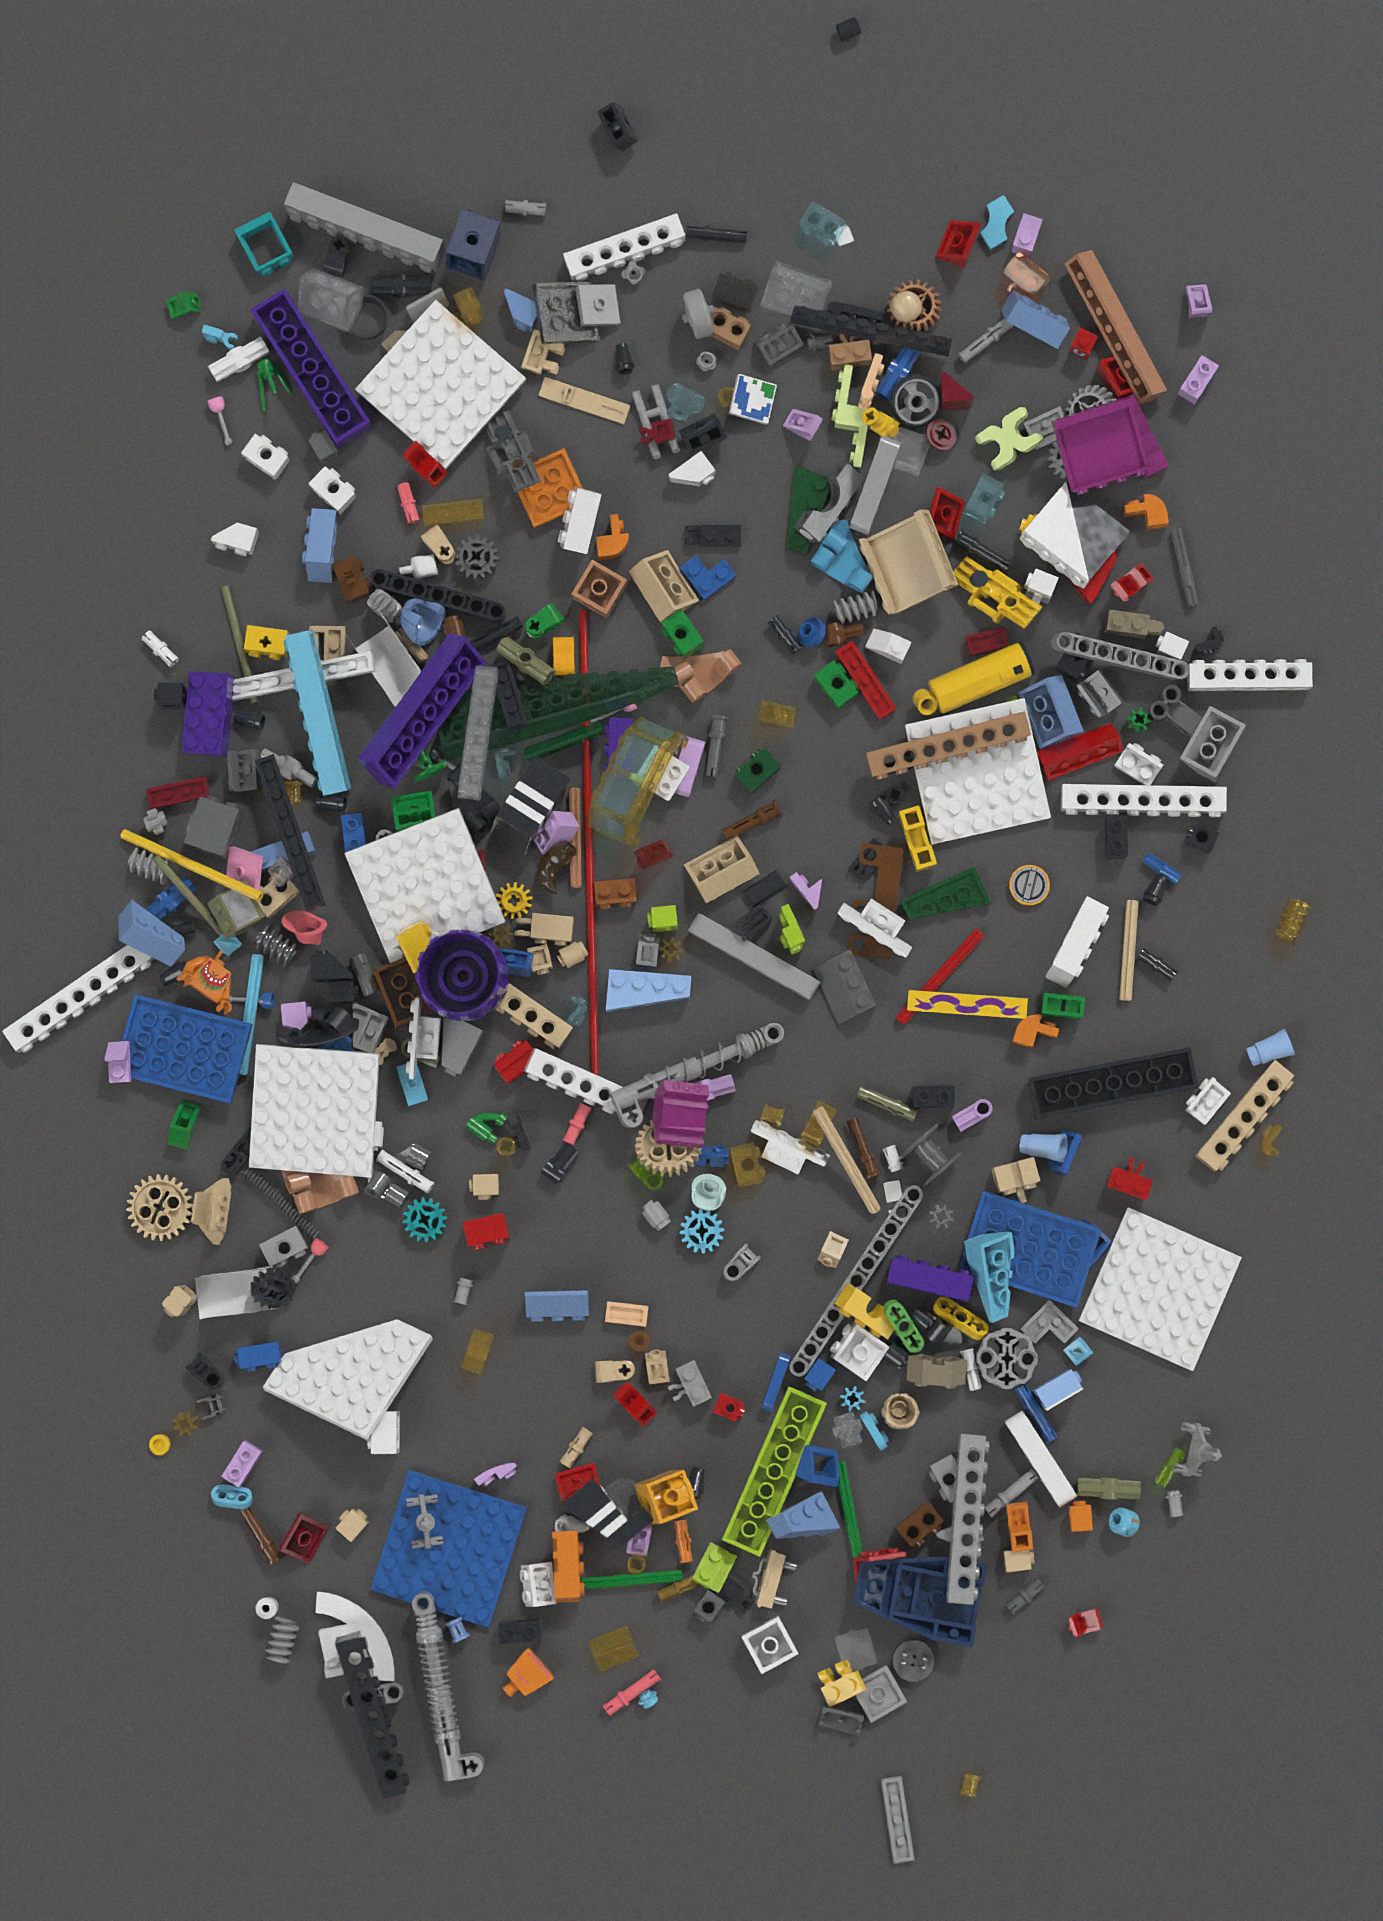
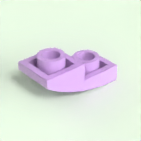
[474,1463,518,1486]

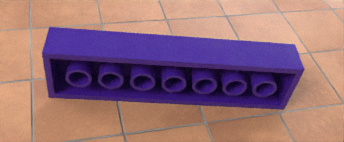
[250,288,372,449]
[358,633,486,789]

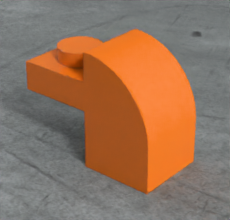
[1123,494,1169,530]
[596,514,629,561]
[1012,1015,1059,1048]
[1006,1502,1033,1552]

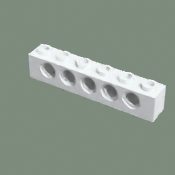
[563,213,685,282]
[1187,659,1313,691]
[524,1048,648,1121]

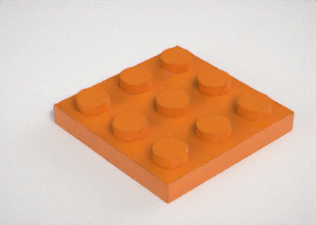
[518,448,583,529]

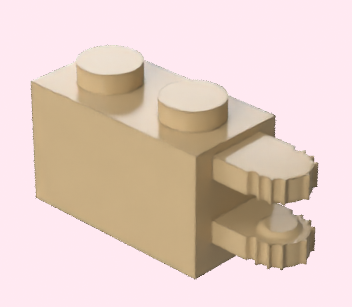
[515,913,574,946]

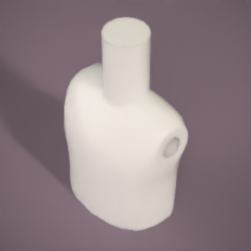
[399,554,438,580]

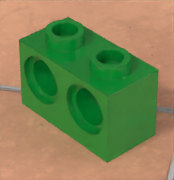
[1040,993,1085,1020]

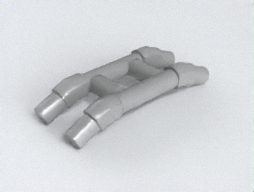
[632,384,680,459]

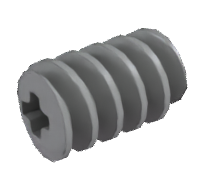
[833,590,878,624]
[127,847,173,885]
[265,1617,299,1663]

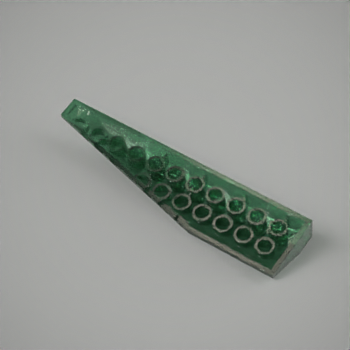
[438,666,679,762]

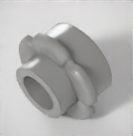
[697,351,716,371]

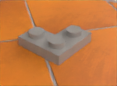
[1020,1300,1079,1344]

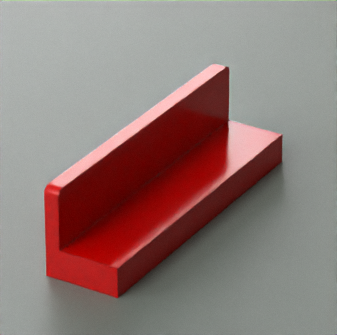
[1037,723,1123,781]

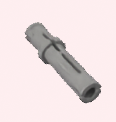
[958,318,1013,364]
[984,1468,1039,1518]

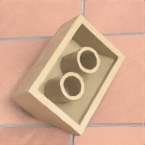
[629,550,699,622]
[684,836,760,903]

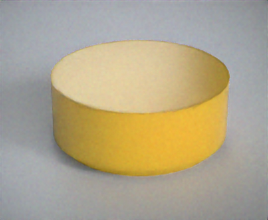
[149,1434,171,1455]

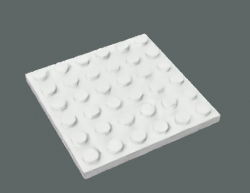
[355,300,526,469]
[905,698,1051,845]
[345,808,505,963]
[249,1044,380,1177]
[1078,1207,1242,1371]

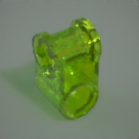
[627,1159,664,1191]

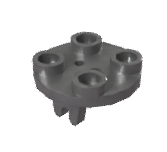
[893,1640,934,1682]

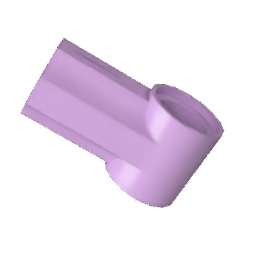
[695,1074,736,1101]
[952,1099,992,1132]

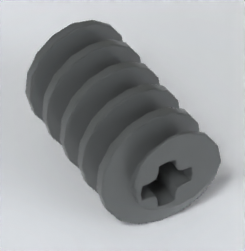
[253,926,299,968]

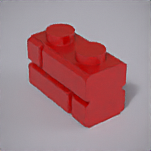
[493,1040,533,1085]

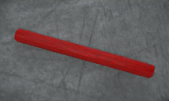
[896,929,984,1025]

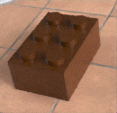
[373,957,435,1029]

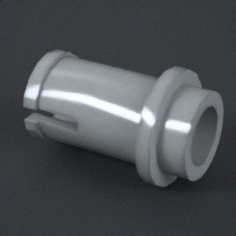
[454,1278,473,1305]
[1166,1490,1183,1517]

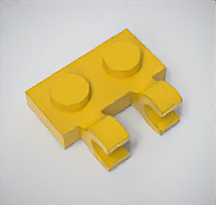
[818,1659,867,1707]

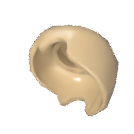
[890,291,922,322]

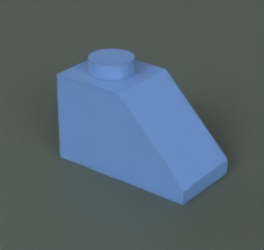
[504,288,543,331]

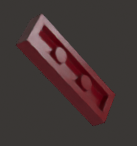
[146,776,210,810]

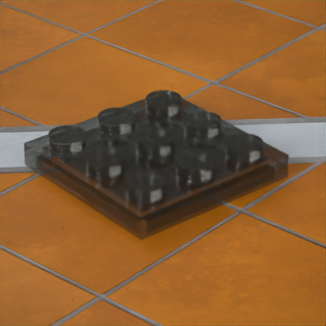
[532,282,600,344]

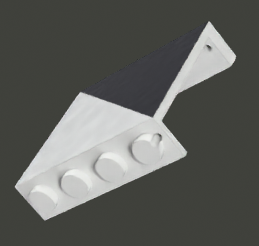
[1020,482,1130,589]

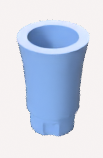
[1246,1029,1295,1066]
[1019,1134,1068,1163]

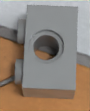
[259,1226,309,1268]
[928,1454,969,1503]

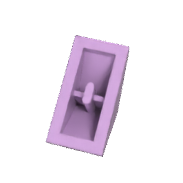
[626,1524,652,1556]

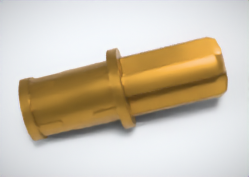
[657,1576,698,1603]

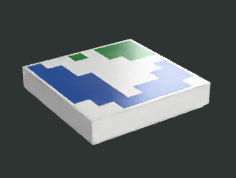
[728,374,777,425]

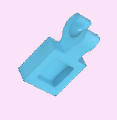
[202,325,238,350]

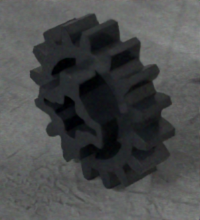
[250,1268,295,1309]

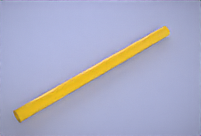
[120,829,263,902]

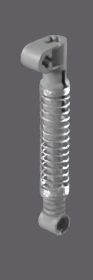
[412,1591,484,1781]

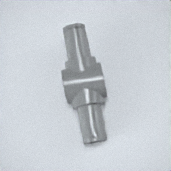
[259,748,318,788]

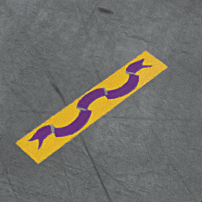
[907,990,1028,1019]

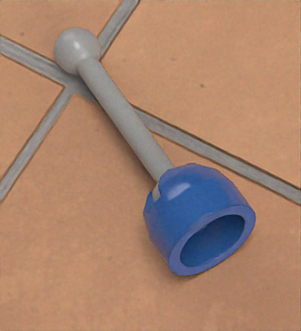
[229,992,275,1009]

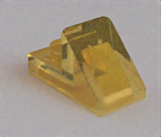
[759,700,796,728]

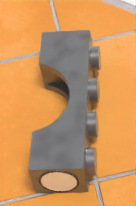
[794,463,864,542]

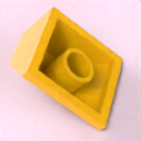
[396,919,433,973]

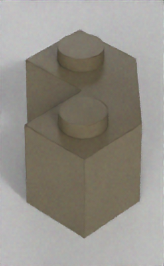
[907,1354,967,1389]

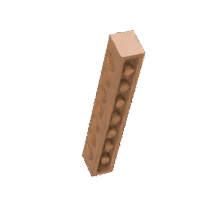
[865,711,1031,780]

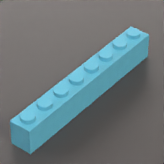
[284,629,351,796]

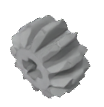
[367,589,402,622]

